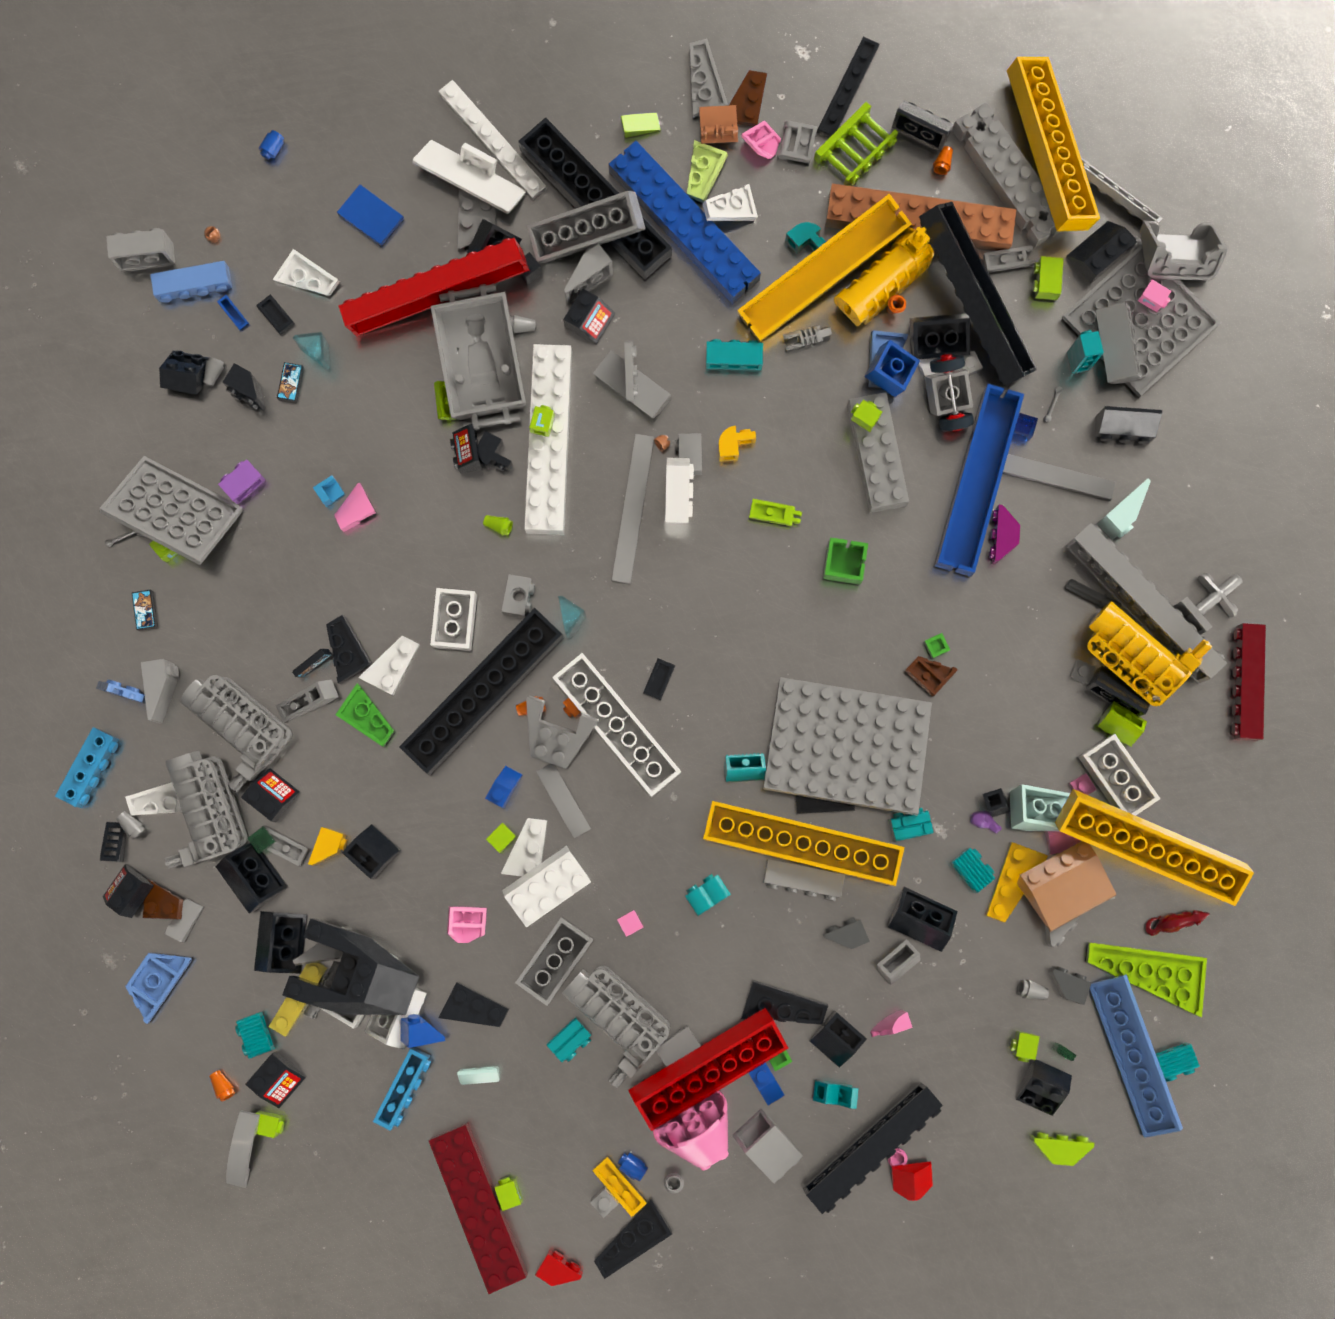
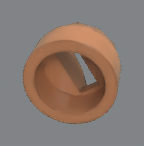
[204,226,220,243]
[654,435,670,452]

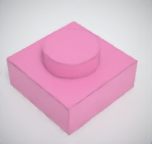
[1069,773,1097,795]

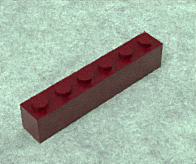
[1232,623,1266,741]

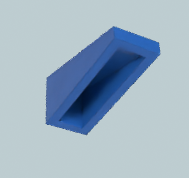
[217,295,249,330]

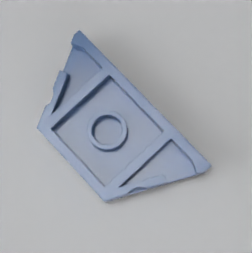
[96,679,145,702]
[125,953,193,1024]

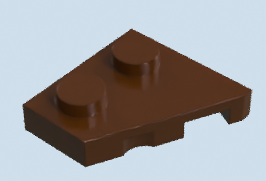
[905,656,958,697]
[142,880,183,920]

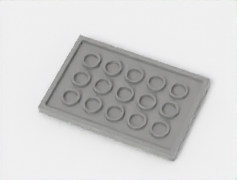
[99,456,243,565]

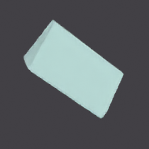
[457,1066,500,1085]

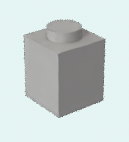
[590,1186,619,1218]

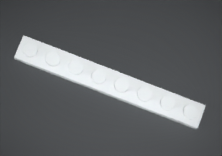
[439,80,547,200]

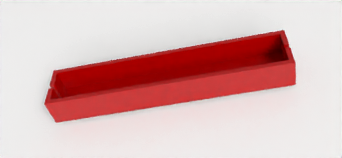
[338,238,530,336]

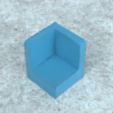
[313,476,345,507]

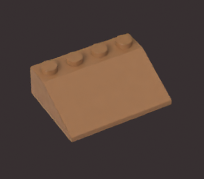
[1017,841,1116,932]

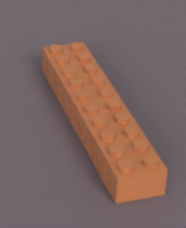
[825,183,1016,251]

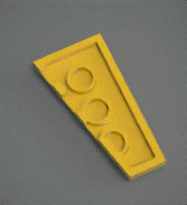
[985,842,1048,922]

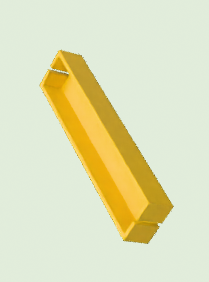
[737,194,912,343]

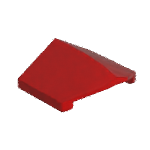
[891,1161,933,1201]

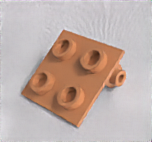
[699,105,738,144]

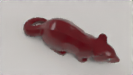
[1145,910,1210,936]

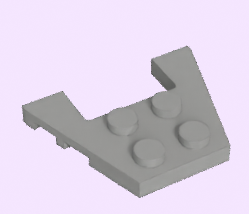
[526,695,599,769]

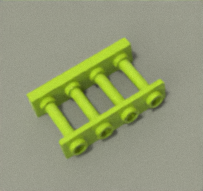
[814,102,898,186]

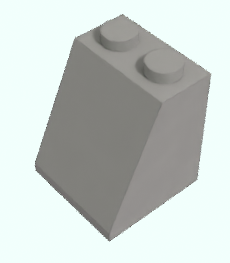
[733,1108,803,1183]

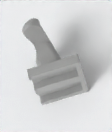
[1172,573,1243,635]

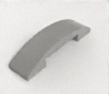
[536,763,591,839]
[226,1110,260,1188]

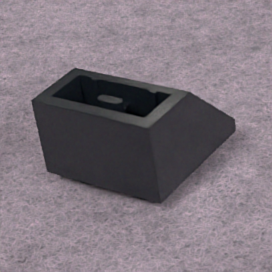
[159,350,209,395]
[222,363,266,411]
[342,824,400,879]
[809,1011,867,1068]
[1016,1059,1072,1116]

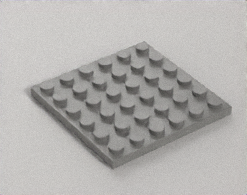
[1061,245,1222,398]

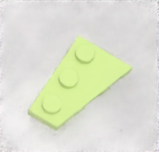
[687,140,728,203]

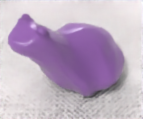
[970,811,1002,834]

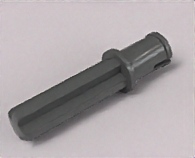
[1066,579,1122,608]

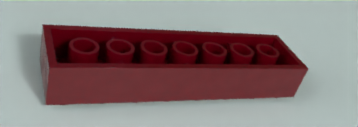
[429,1122,528,1294]

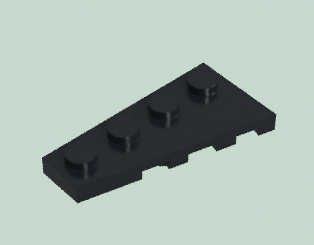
[741,980,828,1025]
[594,1199,673,1279]

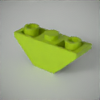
[1030,1132,1094,1166]

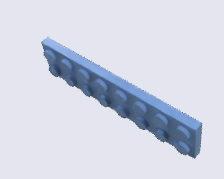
[1090,975,1183,1138]

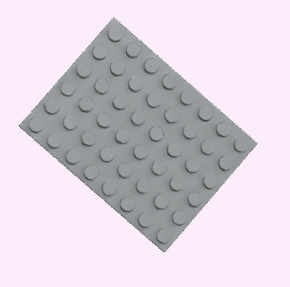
[763,677,932,816]

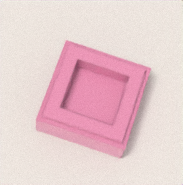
[617,910,643,937]

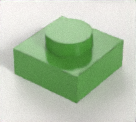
[924,633,950,659]
[769,1050,792,1071]

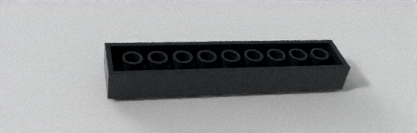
[518,117,672,280]
[399,608,563,775]

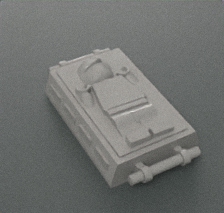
[431,284,526,431]

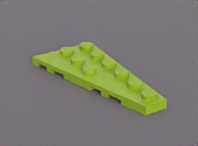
[1086,942,1207,1017]

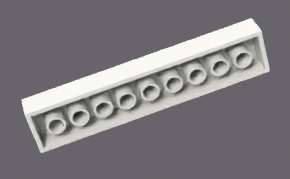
[525,344,572,535]

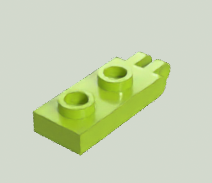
[749,499,802,526]

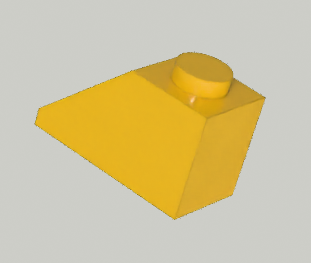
[308,827,348,866]

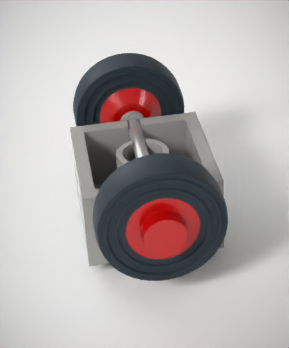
[925,354,974,431]

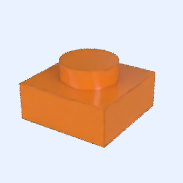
[563,698,582,719]

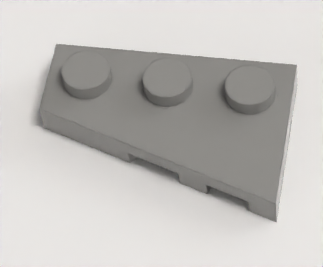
[624,340,638,401]

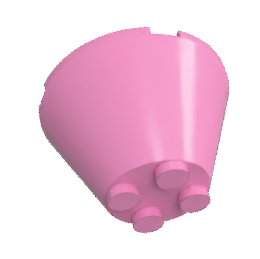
[653,1091,729,1171]

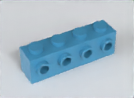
[55,727,119,808]
[373,1047,431,1131]

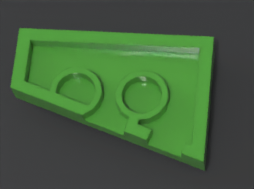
[335,683,395,747]

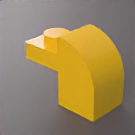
[718,425,756,461]

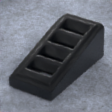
[100,822,126,862]

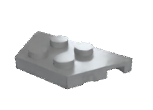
[457,188,496,251]

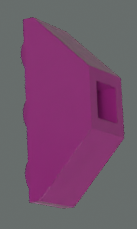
[989,504,1020,564]

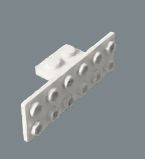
[413,140,526,214]

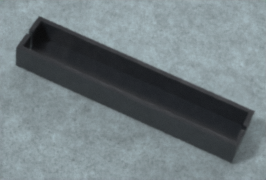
[919,202,1037,386]

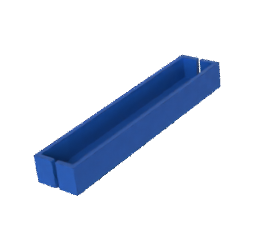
[608,141,761,304]
[935,384,1024,577]

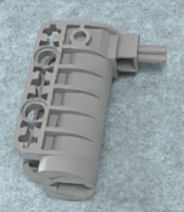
[180,675,292,793]
[165,751,248,869]
[561,965,671,1088]

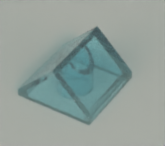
[293,332,331,372]
[558,596,586,640]

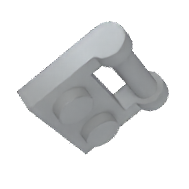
[777,121,817,164]

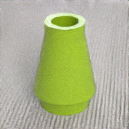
[483,515,513,536]

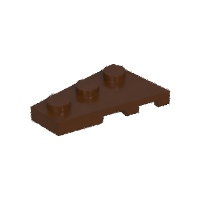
[729,70,767,127]

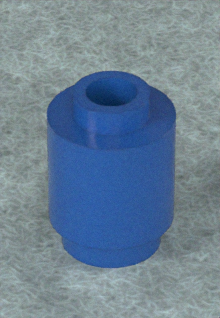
[259,130,284,160]
[618,1152,648,1181]

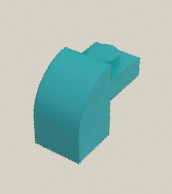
[785,222,826,253]
[813,1081,859,1109]

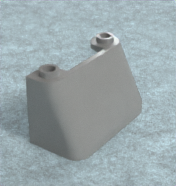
[1140,221,1228,280]

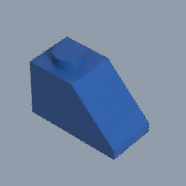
[485,766,522,809]
[401,1014,445,1048]
[749,1062,785,1106]

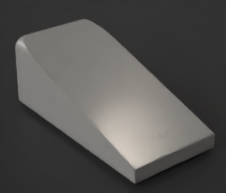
[164,898,203,942]

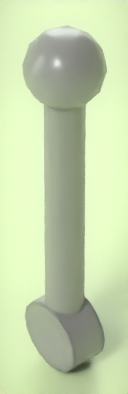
[1044,386,1063,422]

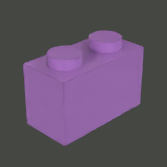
[218,459,265,505]

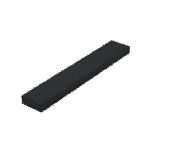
[817,36,880,138]

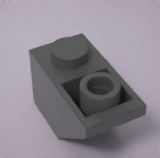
[823,917,870,949]
[1049,966,1092,1005]

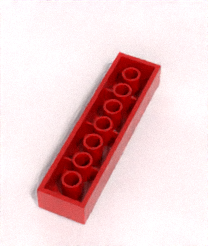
[628,1008,789,1131]

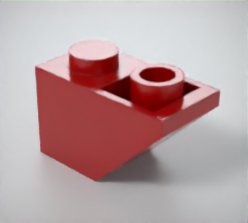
[535,1250,583,1286]

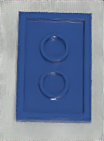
[337,185,404,246]

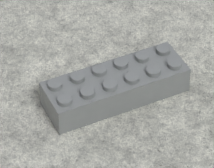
[527,191,645,263]
[847,392,909,513]

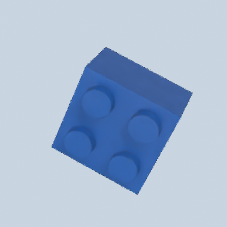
[864,340,920,397]

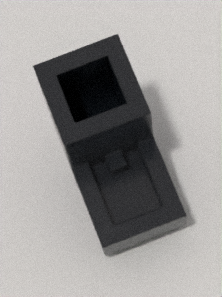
[478,431,513,472]

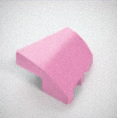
[334,483,376,532]
[870,1010,913,1037]

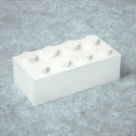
[1078,734,1160,816]
[502,846,591,927]

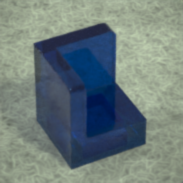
[1014,413,1038,441]

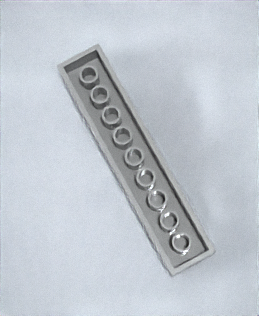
[1066,523,1227,683]

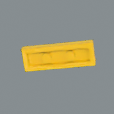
[592,1156,647,1217]

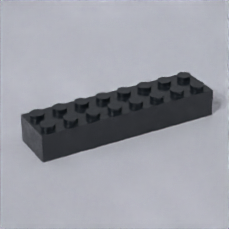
[803,1083,943,1214]

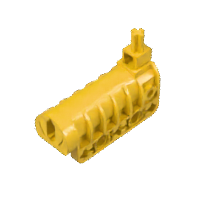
[834,227,934,326]
[1087,601,1212,706]

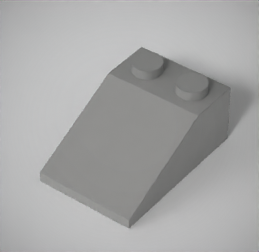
[564,244,613,306]
[141,659,179,724]

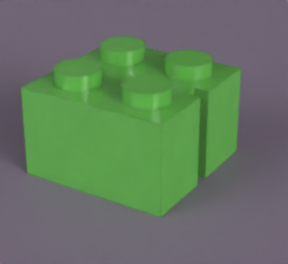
[823,537,868,585]

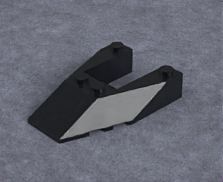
[282,918,420,1015]

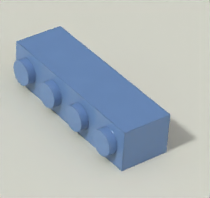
[150,261,232,302]

